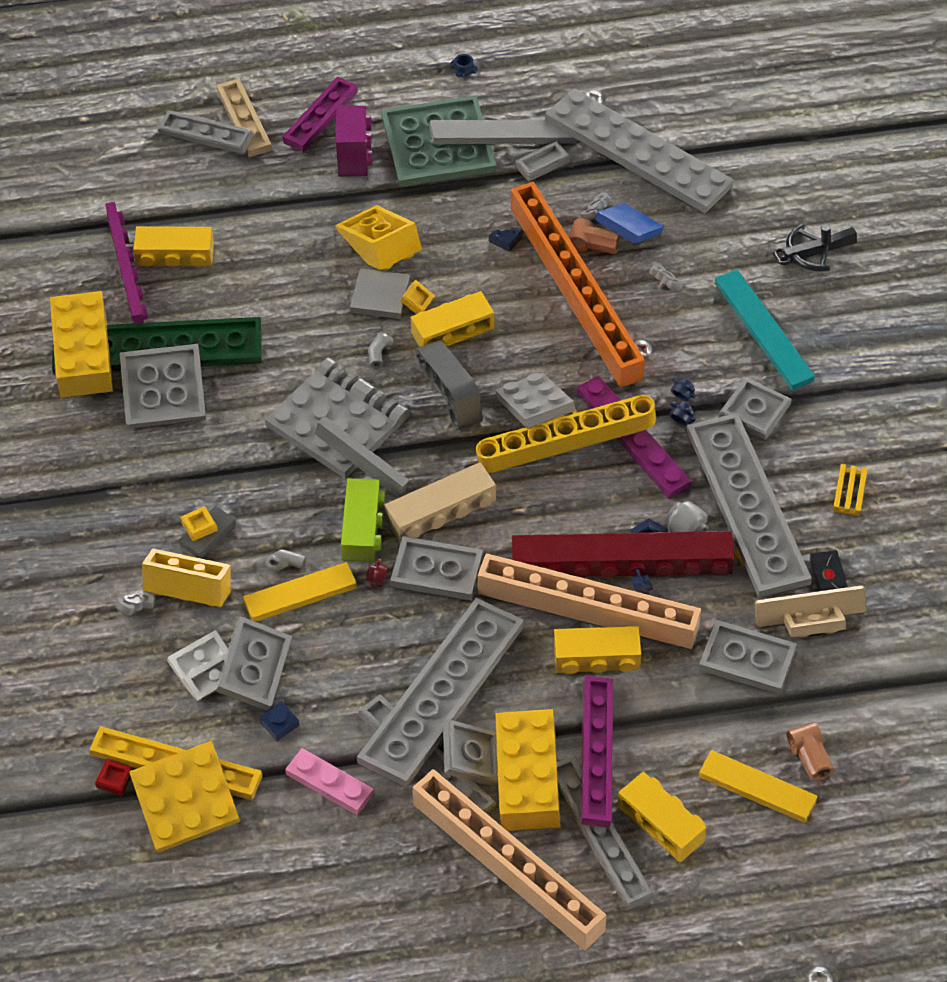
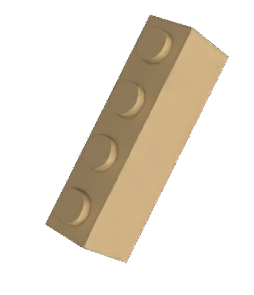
[384,462,496,543]

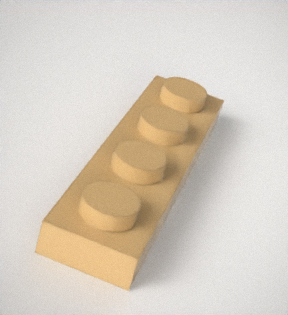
[216,79,272,157]

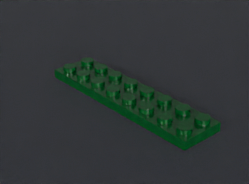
[52,317,262,375]

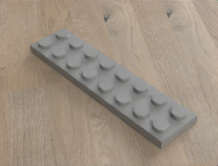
[545,88,734,213]
[687,413,812,598]
[357,598,524,788]

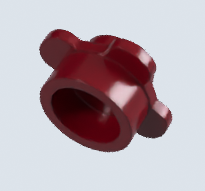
[365,558,387,590]

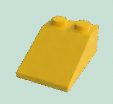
[335,205,422,270]

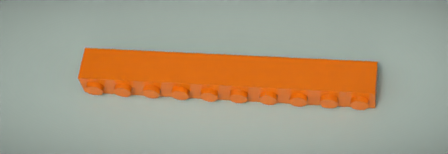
[511,181,645,388]

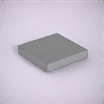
[350,268,410,319]
[719,377,791,440]
[443,719,498,787]

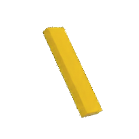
[243,562,357,622]
[699,750,818,823]

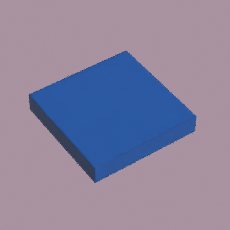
[595,203,664,244]

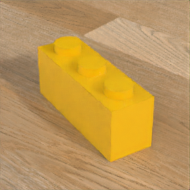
[133,226,214,267]
[411,291,494,347]
[142,549,231,607]
[554,626,641,674]
[618,771,706,863]

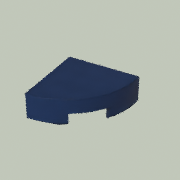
[489,228,523,252]
[630,518,668,533]

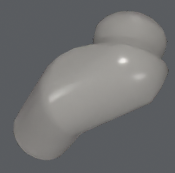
[368,333,394,369]
[265,549,307,572]

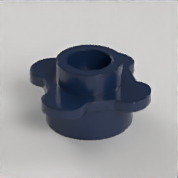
[450,54,478,77]
[670,377,697,402]
[669,402,696,425]
[630,569,653,595]

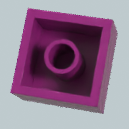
[336,106,373,177]

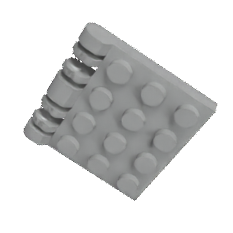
[264,357,410,479]

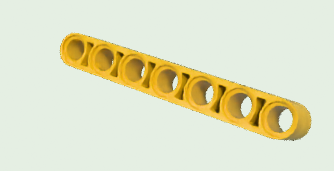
[476,395,656,473]

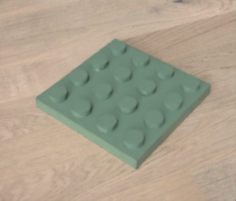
[381,95,496,187]

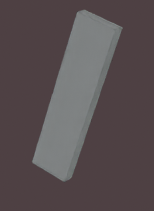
[157,110,254,154]
[315,416,409,498]

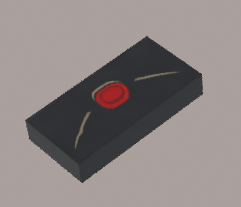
[810,550,848,592]

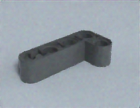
[415,340,483,430]

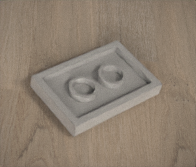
[495,373,576,428]
[390,536,483,601]
[215,616,292,711]
[699,620,797,695]

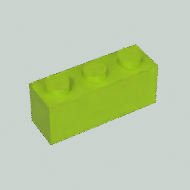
[341,478,385,562]

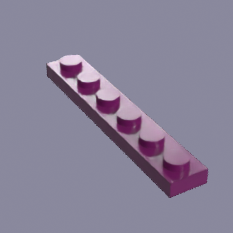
[105,202,148,323]
[577,375,691,499]
[581,676,613,828]

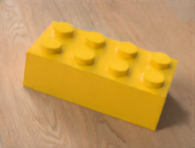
[50,291,113,398]
[496,709,561,831]

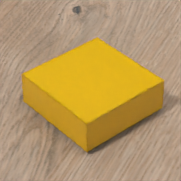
[400,280,435,314]
[180,506,218,542]

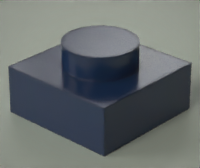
[259,701,299,741]

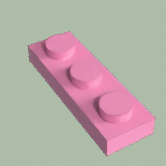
[285,748,374,816]

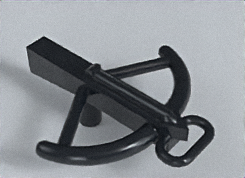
[773,224,857,272]

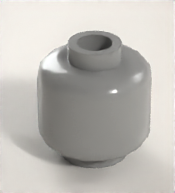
[667,501,708,532]

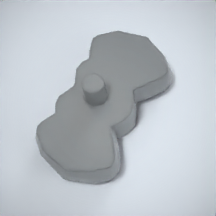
[580,192,612,221]
[649,264,684,291]
[116,591,155,615]

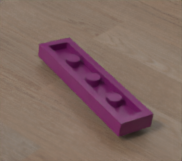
[282,76,358,153]

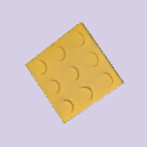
[129,741,241,853]

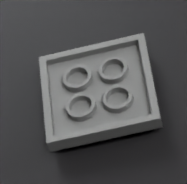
[120,344,206,429]

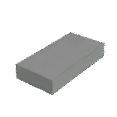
[515,141,570,182]

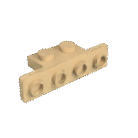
[755,586,866,638]

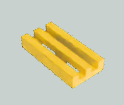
[833,464,868,516]

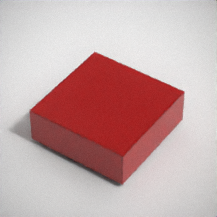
[95,759,133,796]

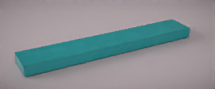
[715,269,815,391]

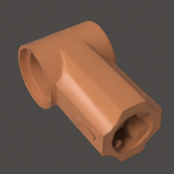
[569,218,620,254]
[786,722,834,781]

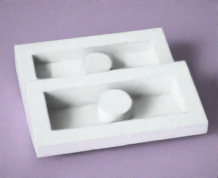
[167,630,228,701]

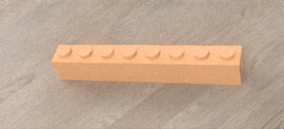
[478,553,701,649]
[413,769,606,951]

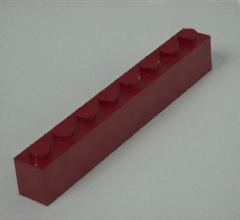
[512,531,734,578]

